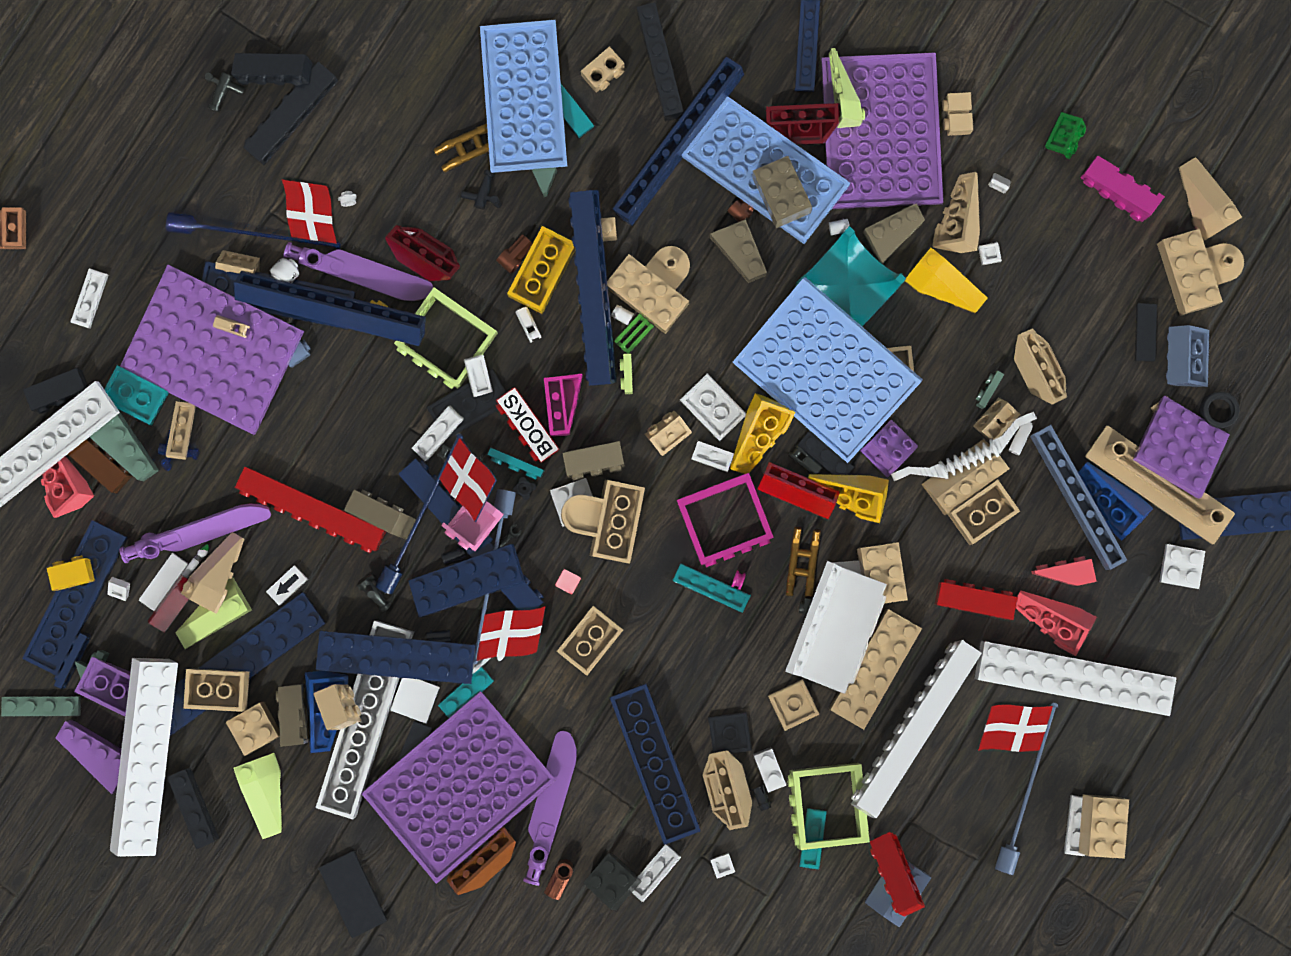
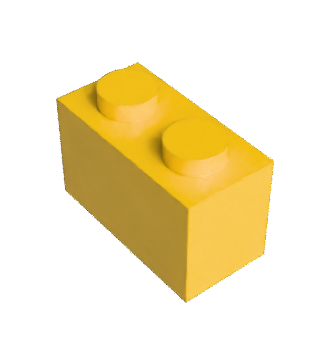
[47,556,95,591]

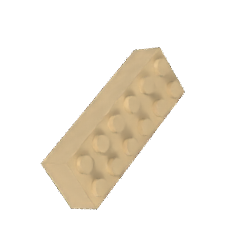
[828,609,922,730]

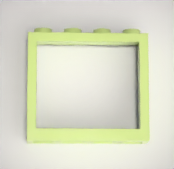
[394,288,498,389]
[787,763,870,850]

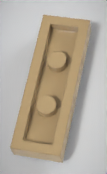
[166,401,196,460]

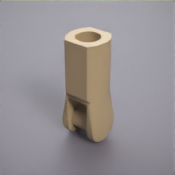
[213,315,250,338]

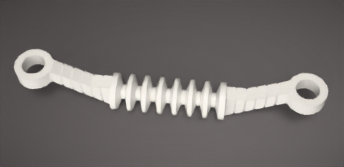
[891,412,1037,481]

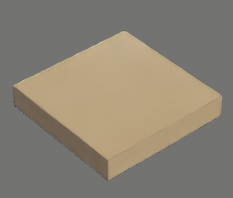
[768,679,819,731]

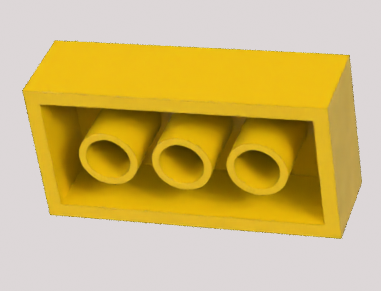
[507,226,576,314]

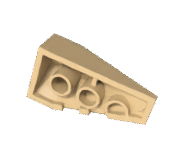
[1179,157,1242,241]

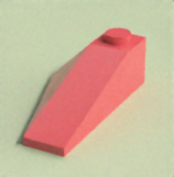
[41,456,94,518]
[1016,591,1097,656]

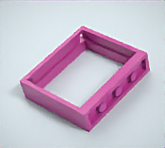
[677,473,774,567]

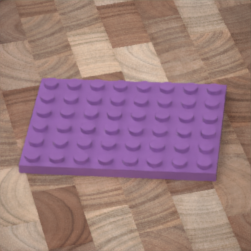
[821,53,943,209]
[120,265,304,435]
[361,692,556,884]

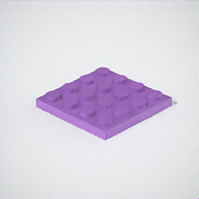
[1133,396,1230,499]

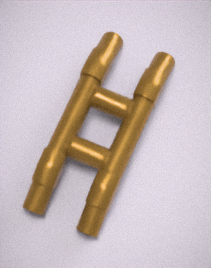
[434,124,489,172]
[786,527,821,599]

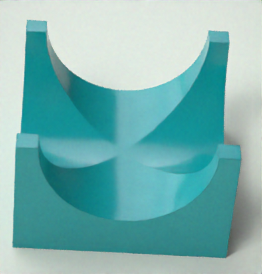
[793,226,906,327]

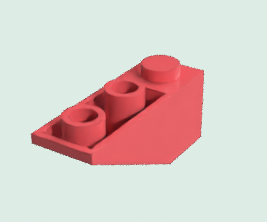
[1031,556,1097,586]

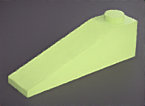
[176,577,252,649]

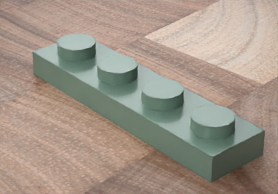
[1,696,81,716]

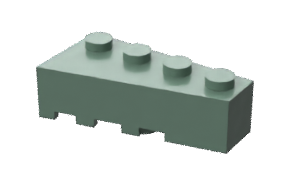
[90,408,159,481]

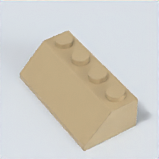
[922,439,1010,515]

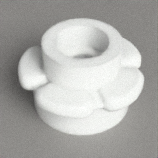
[338,191,357,207]

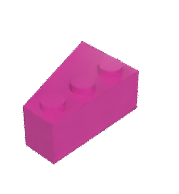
[544,374,583,437]

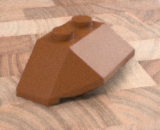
[447,827,516,895]

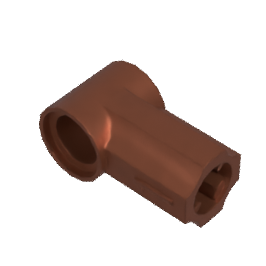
[727,199,755,222]
[496,234,533,274]
[544,859,573,900]

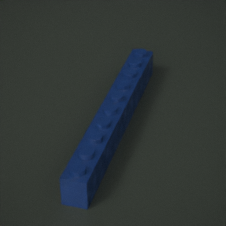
[613,57,744,226]
[569,190,617,386]
[234,271,426,346]
[399,459,544,610]

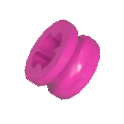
[731,570,746,590]

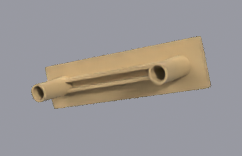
[1085,426,1235,544]

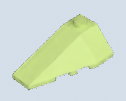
[829,48,865,128]
[233,753,282,839]

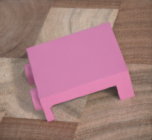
[441,501,504,551]

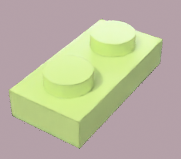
[620,354,633,394]

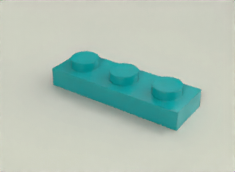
[488,448,545,480]
[438,667,494,718]

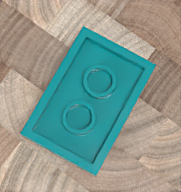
[104,365,169,426]

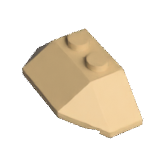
[1014,329,1067,404]
[703,750,752,830]

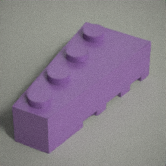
[56,720,122,794]

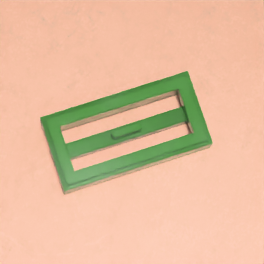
[614,314,654,354]

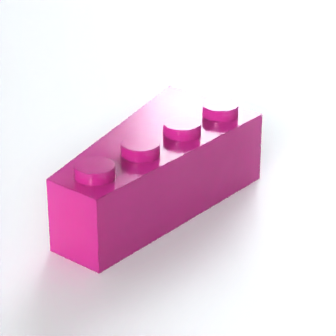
[1080,156,1165,222]

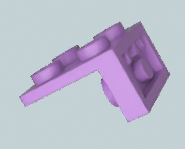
[860,420,918,478]

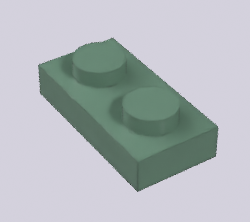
[976,371,1004,409]

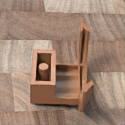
[0,208,26,249]

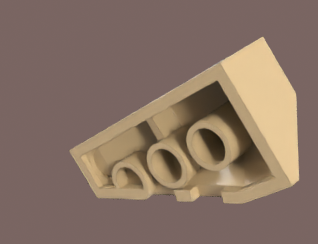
[933,172,980,253]
[181,532,244,614]

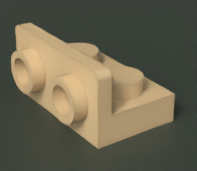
[215,250,260,274]
[645,411,692,456]

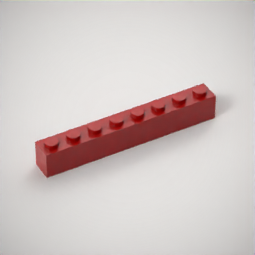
[235,467,386,553]

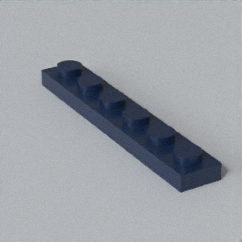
[795,0,820,92]

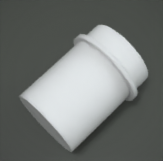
[829,219,849,235]
[611,305,634,325]

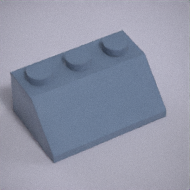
[1166,325,1209,387]
[865,861,931,927]

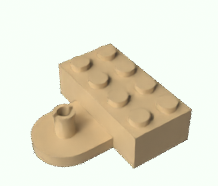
[1157,229,1244,316]
[607,246,690,334]
[561,480,645,564]

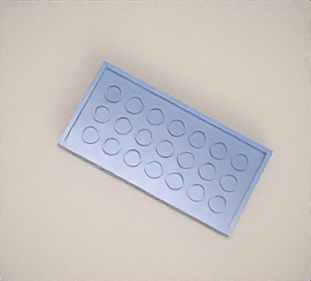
[480,20,567,173]
[682,96,850,244]

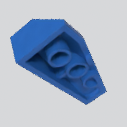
[1078,462,1153,541]
[305,671,348,753]

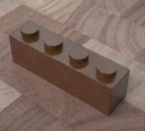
[68,438,132,494]

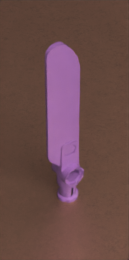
[283,242,433,301]
[119,504,271,563]
[523,731,577,886]

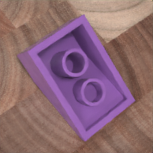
[74,657,131,716]

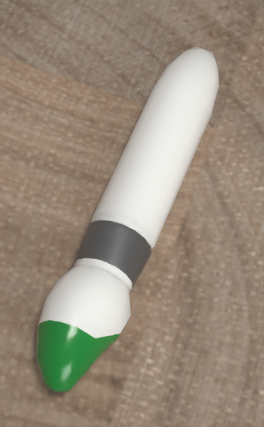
[180,544,209,578]

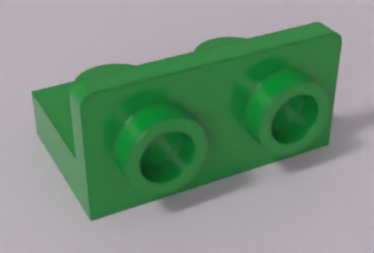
[1045,112,1086,159]

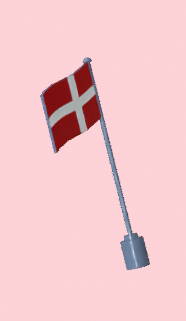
[474,489,546,664]
[978,703,1058,875]

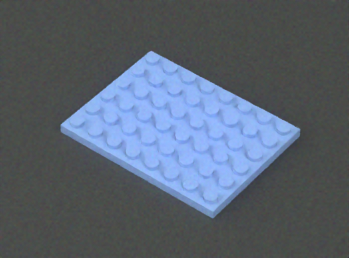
[733,277,923,463]

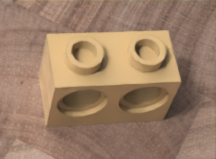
[581,46,625,93]
[973,397,1020,440]

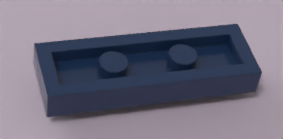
[54,633,92,689]

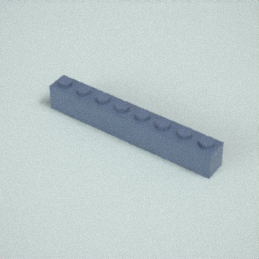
[1030,425,1127,570]

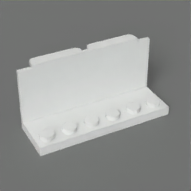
[785,561,887,694]

